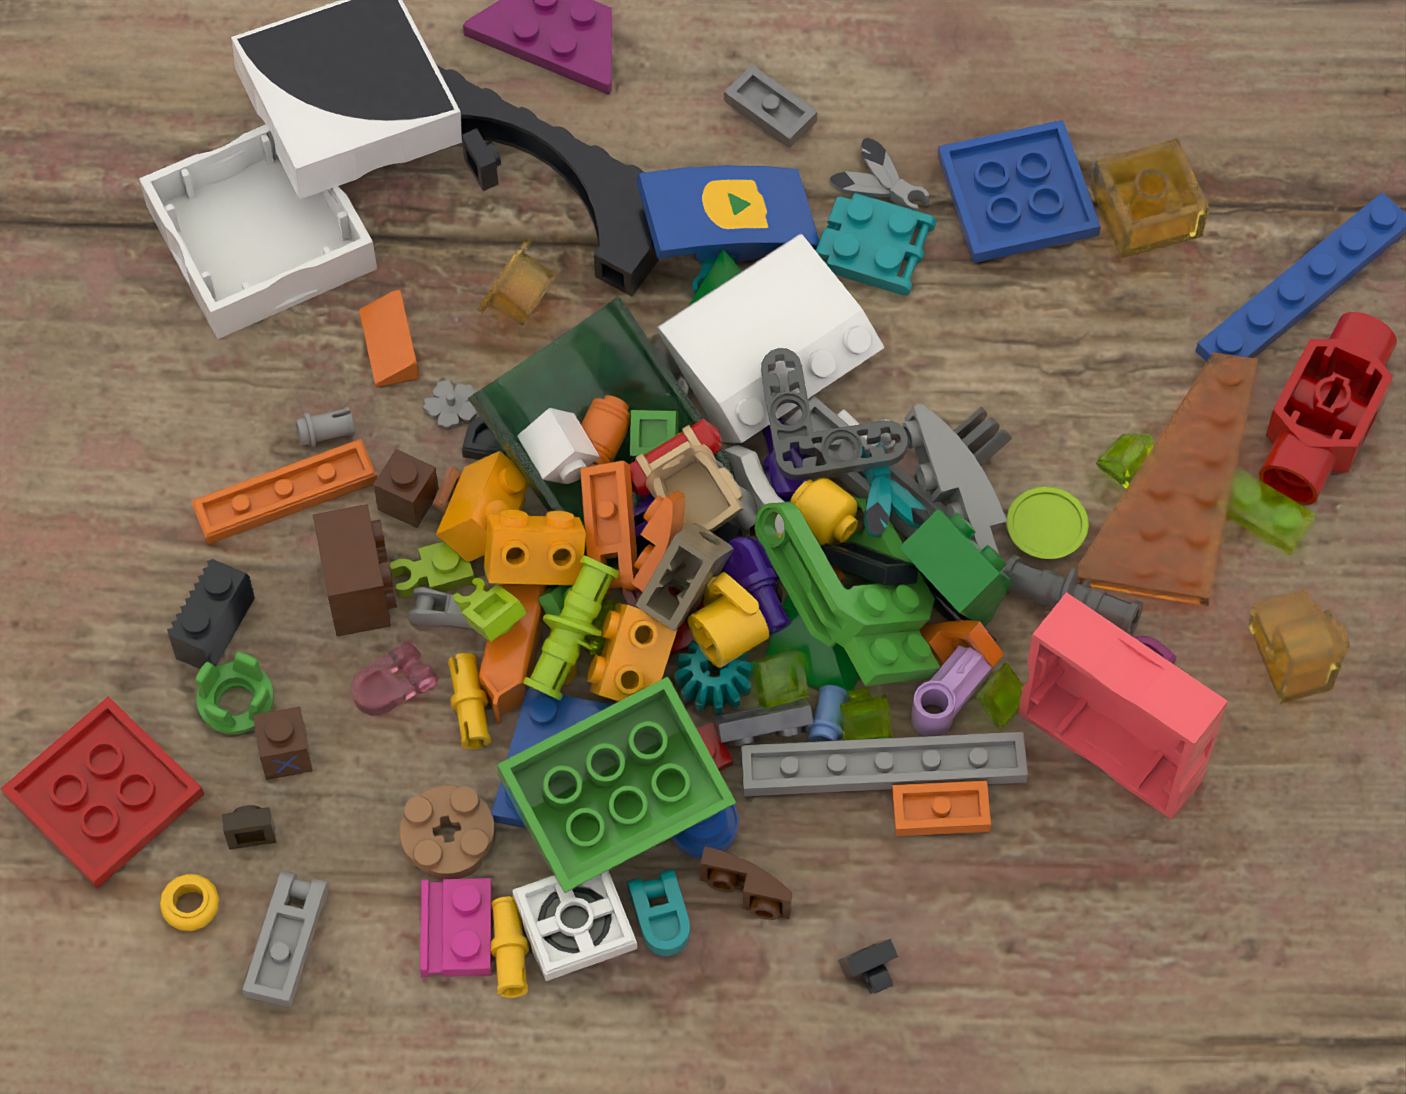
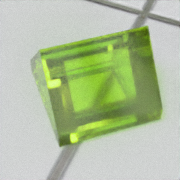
[1096,434,1155,489]

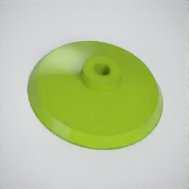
[1006,486,1089,559]

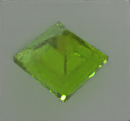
[976,663,1023,729]

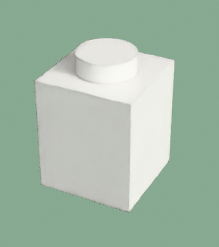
[517,408,600,484]

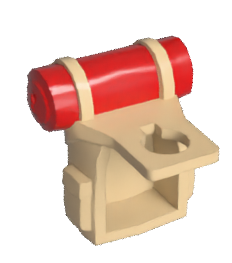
[629,418,744,532]

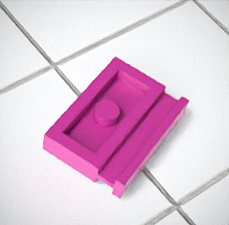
[420,878,492,977]

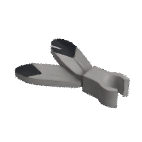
[830,138,929,211]

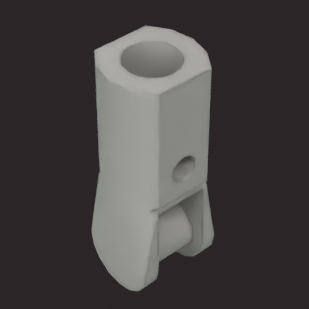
[408,587,474,630]

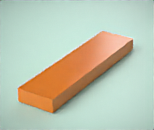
[191,439,377,545]

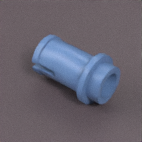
[806,685,849,742]

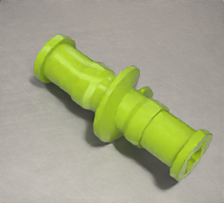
[523,555,620,701]

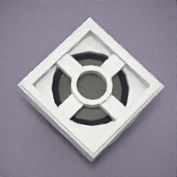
[512,871,637,981]

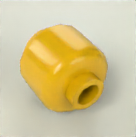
[790,478,858,546]

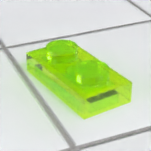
[1213,468,1317,556]

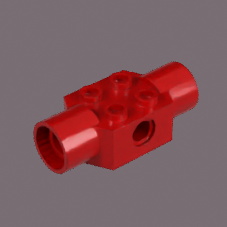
[1258,312,1397,505]

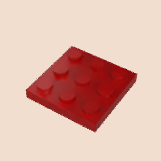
[1,696,204,889]

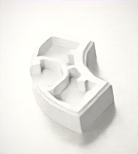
[724,445,784,533]

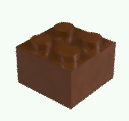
[313,504,397,637]

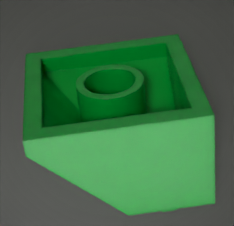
[763,584,860,702]

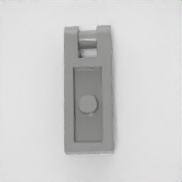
[242,871,329,1008]

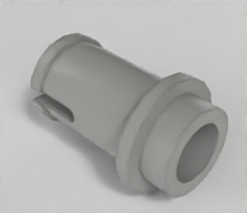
[295,407,355,448]

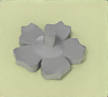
[423,379,477,430]

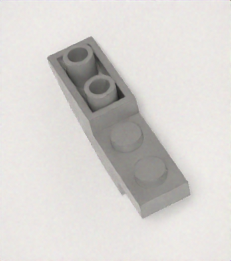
[902,404,1007,571]

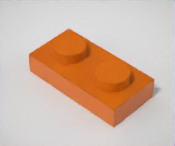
[892,781,991,836]

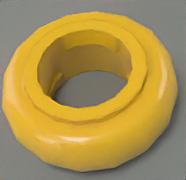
[160,874,220,931]

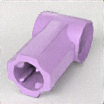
[911,645,992,737]

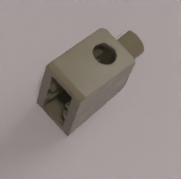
[635,523,734,631]

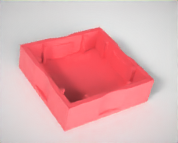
[1018,592,1228,820]

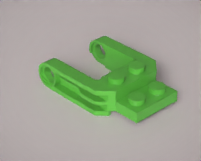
[755,497,940,686]

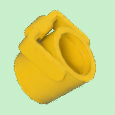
[688,572,769,668]

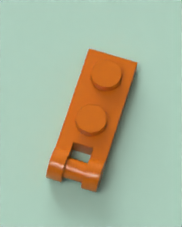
[580,460,639,595]

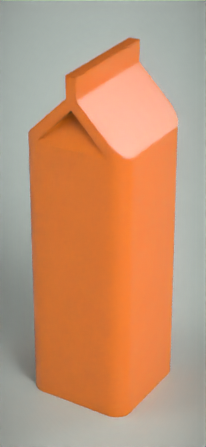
[479,584,550,724]

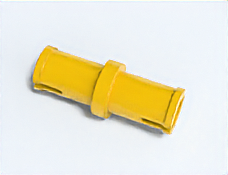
[448,653,491,750]
[490,896,529,998]

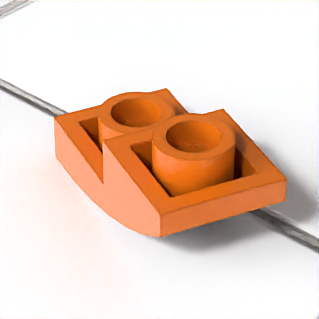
[631,490,685,592]

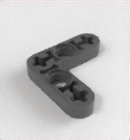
[761,348,908,480]

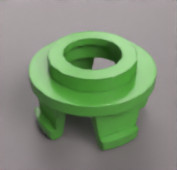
[195,652,274,735]

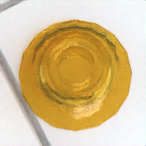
[477,238,557,326]

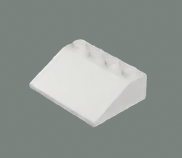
[656,234,885,443]

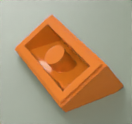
[359,290,419,387]

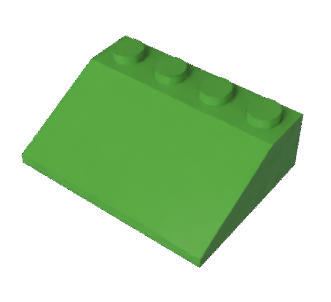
[497,677,736,893]

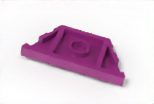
[463,0,612,95]

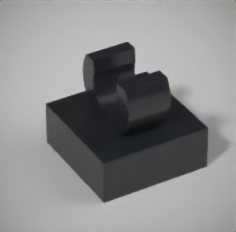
[838,939,898,994]

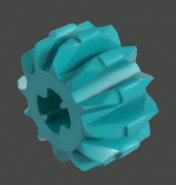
[674,640,754,715]

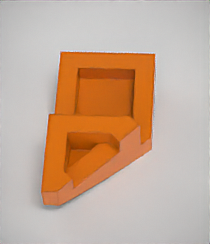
[919,620,1004,667]

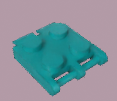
[816,193,937,295]

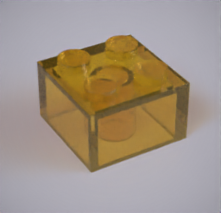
[1091,138,1209,259]

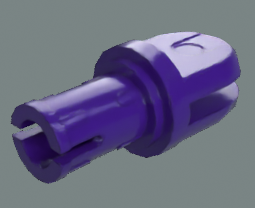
[723,537,791,635]

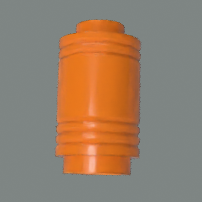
[581,395,631,467]

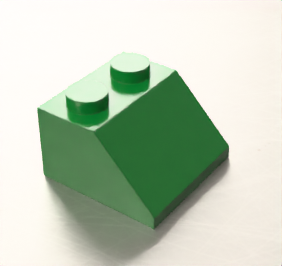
[899,508,1012,627]

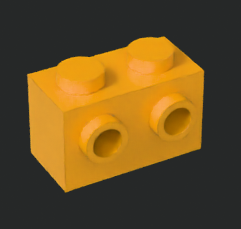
[436,451,532,562]
[484,510,586,585]
[587,603,678,701]

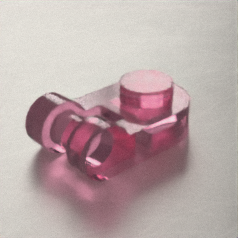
[351,641,439,716]

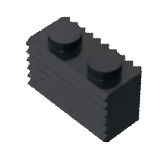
[167,559,255,669]

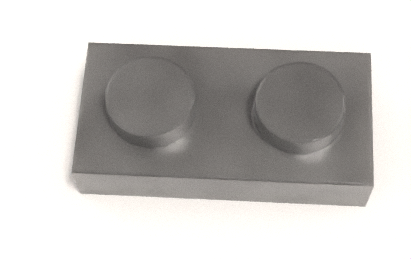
[724,65,818,148]
[712,697,814,746]

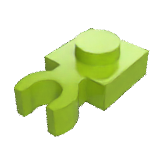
[389,542,475,598]
[453,578,527,642]

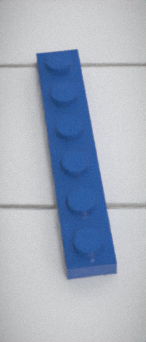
[1195,193,1406,380]

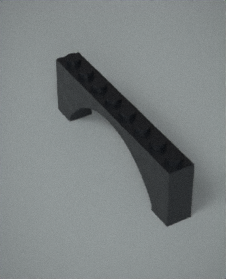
[437,65,660,297]

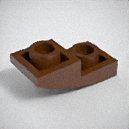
[700,846,792,920]

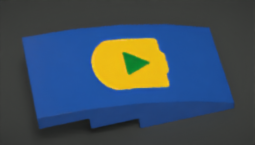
[636,165,819,262]

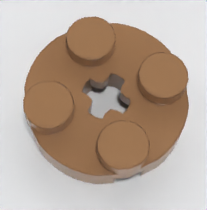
[399,785,495,880]

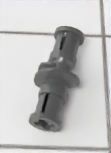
[1003,555,1143,636]

